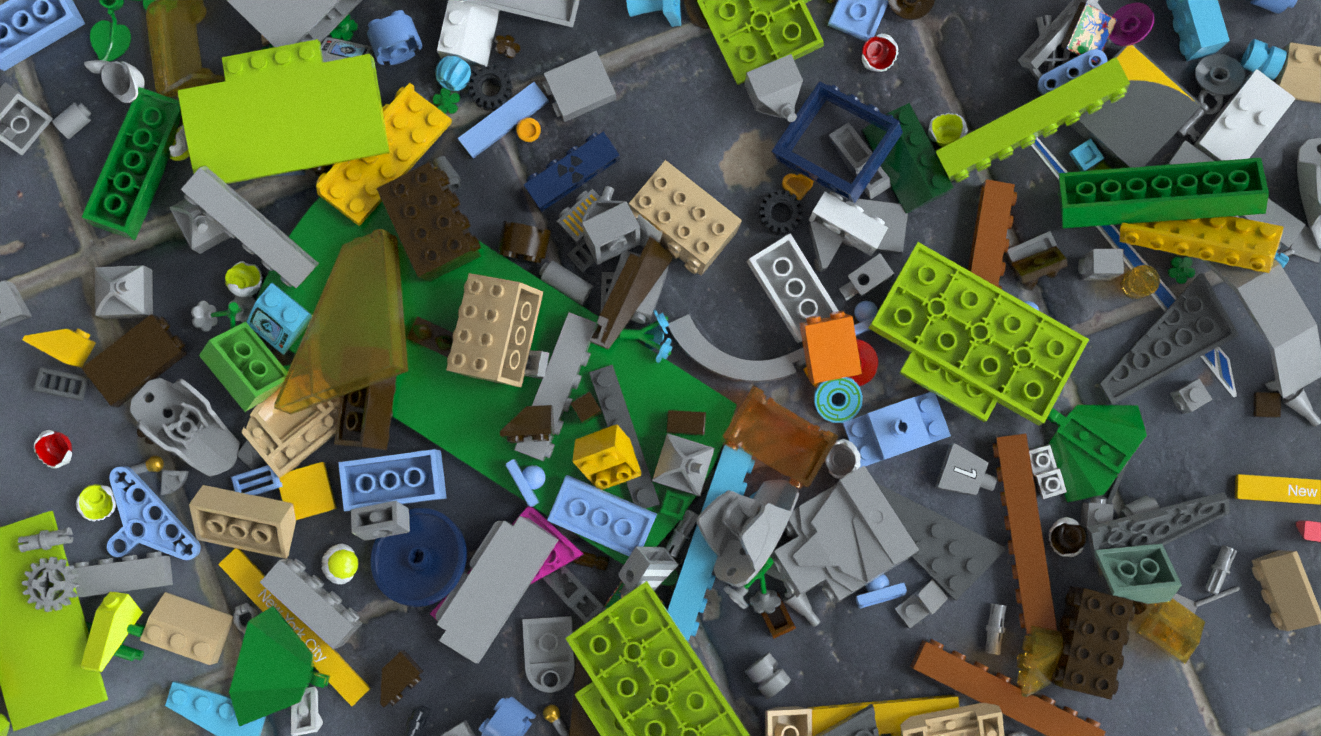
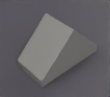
[808,221,844,272]

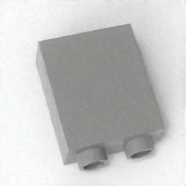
[227,0,362,47]

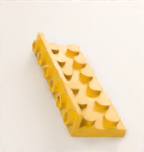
[316,83,452,226]
[1120,216,1284,273]

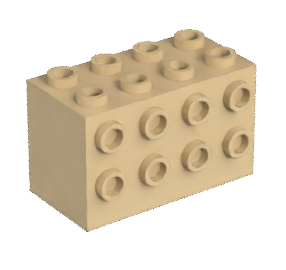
[629,160,742,276]
[446,273,543,388]

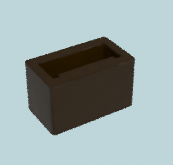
[571,392,602,424]
[666,410,706,436]

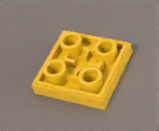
[279,462,337,521]

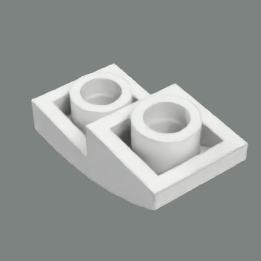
[1029,444,1067,499]

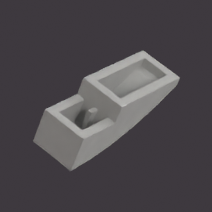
[829,122,891,200]

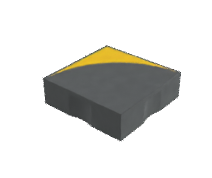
[1070,44,1202,169]

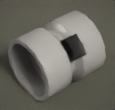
[745,652,791,700]

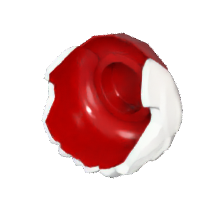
[862,34,899,72]
[33,430,72,468]

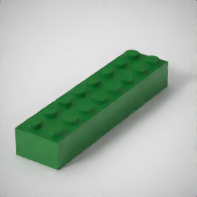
[1059,158,1269,228]

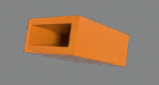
[799,311,862,384]

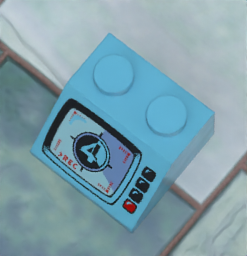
[247,283,315,354]

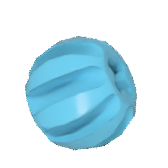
[435,56,471,91]

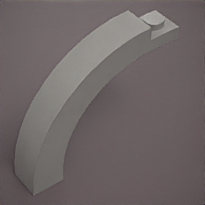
[667,314,806,383]

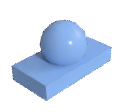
[854,300,878,336]
[506,459,545,507]
[856,574,907,609]

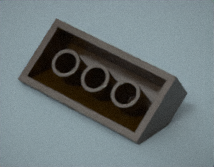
[334,348,399,450]

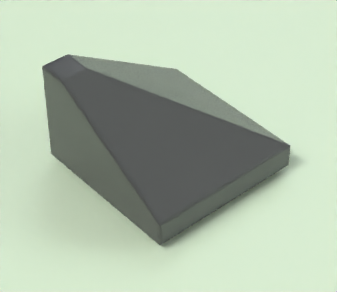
[237,440,265,470]

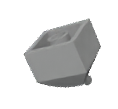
[744,54,803,122]
[0,82,53,155]
[582,186,641,265]
[169,199,230,254]
[95,265,153,319]
[652,433,715,496]

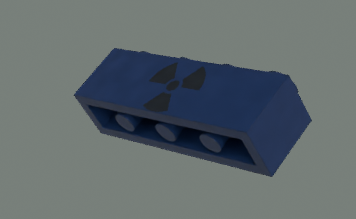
[523,131,620,212]

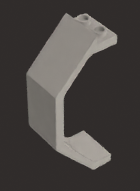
[1188,256,1321,399]

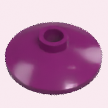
[1109,3,1154,46]

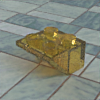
[1136,598,1205,664]
[1017,626,1063,697]

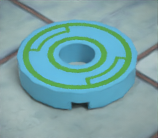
[814,377,863,423]

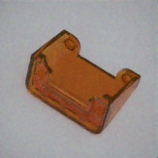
[723,385,839,490]

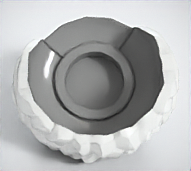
[825,439,861,479]

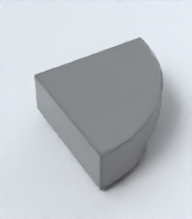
[161,470,188,495]

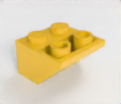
[573,424,641,490]

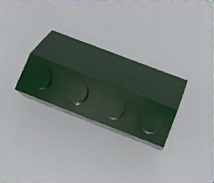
[861,103,954,214]

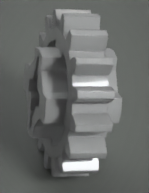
[22,557,80,612]

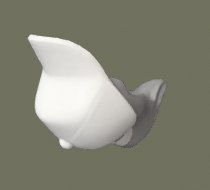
[84,60,145,103]

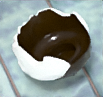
[1048,517,1087,557]

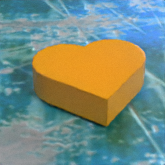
[782,173,813,201]

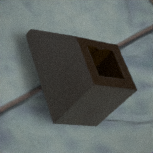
[380,650,424,708]

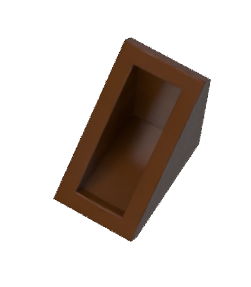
[761,592,796,639]

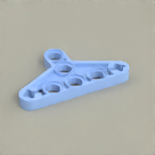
[107,466,201,560]

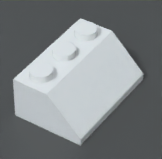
[437,0,500,67]
[809,192,888,256]

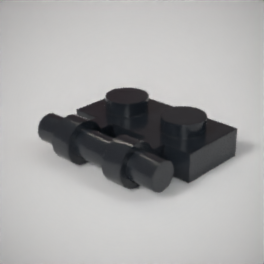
[403,705,431,736]

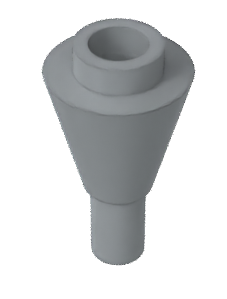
[1282,388,1321,427]
[783,590,821,627]

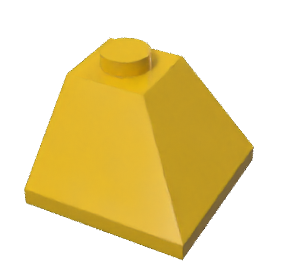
[22,328,96,368]

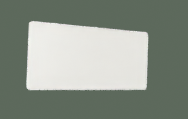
[637,215,662,247]

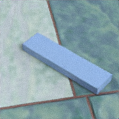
[458,82,549,158]

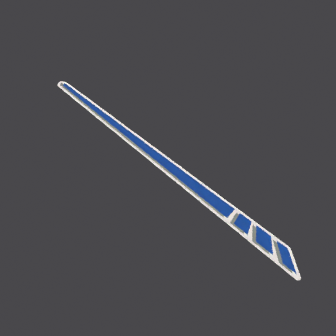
[1031,137,1237,397]

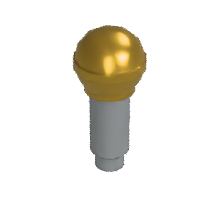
[131,456,164,475]
[543,705,570,736]

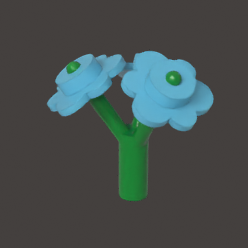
[618,310,673,363]

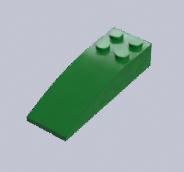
[82,87,182,241]

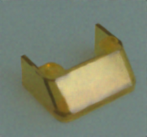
[146,0,225,97]

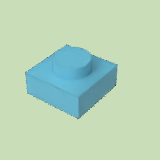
[1069,139,1104,171]

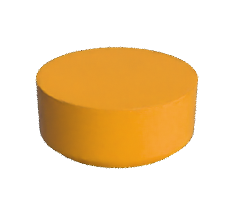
[516,117,541,142]

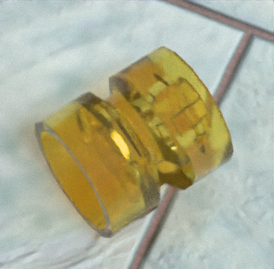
[1120,265,1160,299]

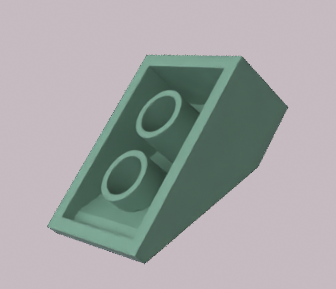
[1094,544,1182,604]

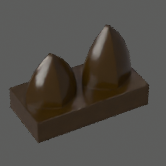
[1011,246,1068,291]
[407,316,453,358]

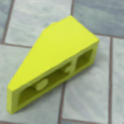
[81,591,143,672]

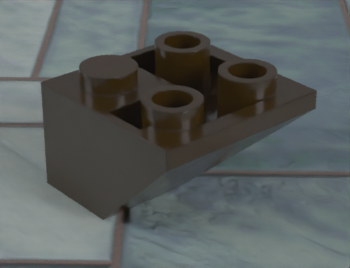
[500,405,555,443]

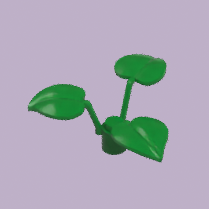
[90,0,177,62]

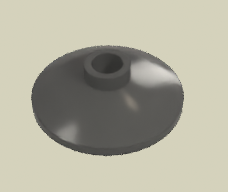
[1195,54,1245,95]

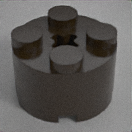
[498,221,551,263]

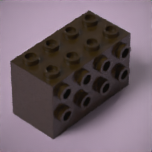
[376,162,481,282]
[1048,586,1135,700]

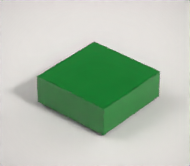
[659,490,690,520]

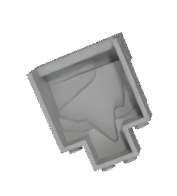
[770,466,919,604]

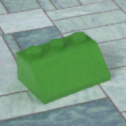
[199,322,291,412]

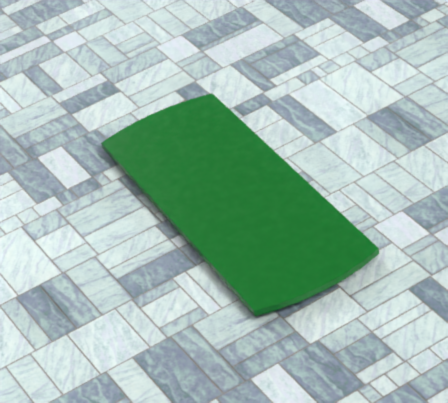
[256,197,737,565]

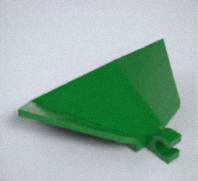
[1047,405,1147,503]
[229,606,330,727]

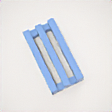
[231,465,283,496]

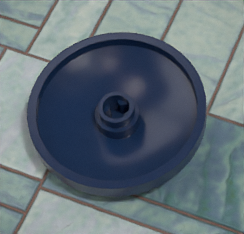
[371,508,467,607]

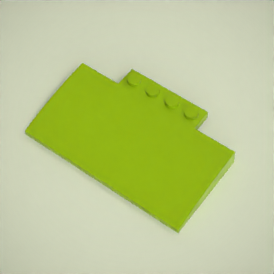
[697,0,824,85]
[178,39,390,184]
[868,242,1089,426]
[0,511,108,731]
[565,581,750,736]

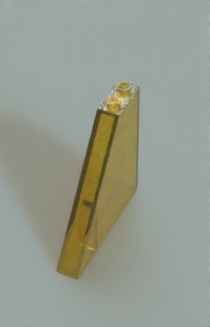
[274,229,408,415]

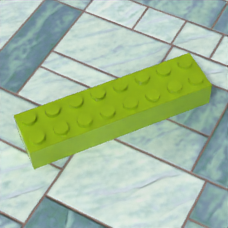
[936,57,1130,183]

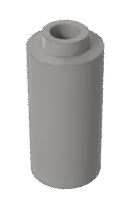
[539,261,594,306]

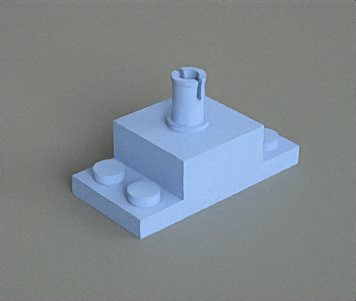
[842,392,951,468]

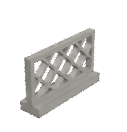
[1018,0,1112,88]

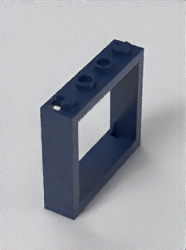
[771,81,903,203]

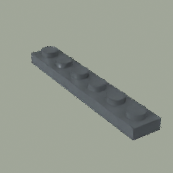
[589,365,660,509]

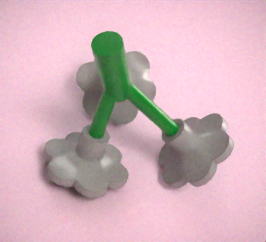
[191,296,256,332]
[723,557,781,613]

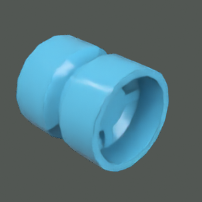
[1241,39,1287,80]

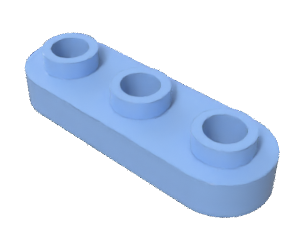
[1037,49,1107,95]

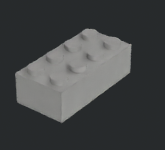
[260,558,363,649]

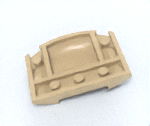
[242,372,340,478]

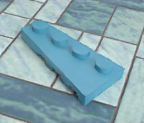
[165,681,266,736]

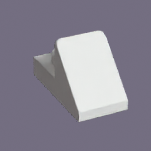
[291,687,323,736]

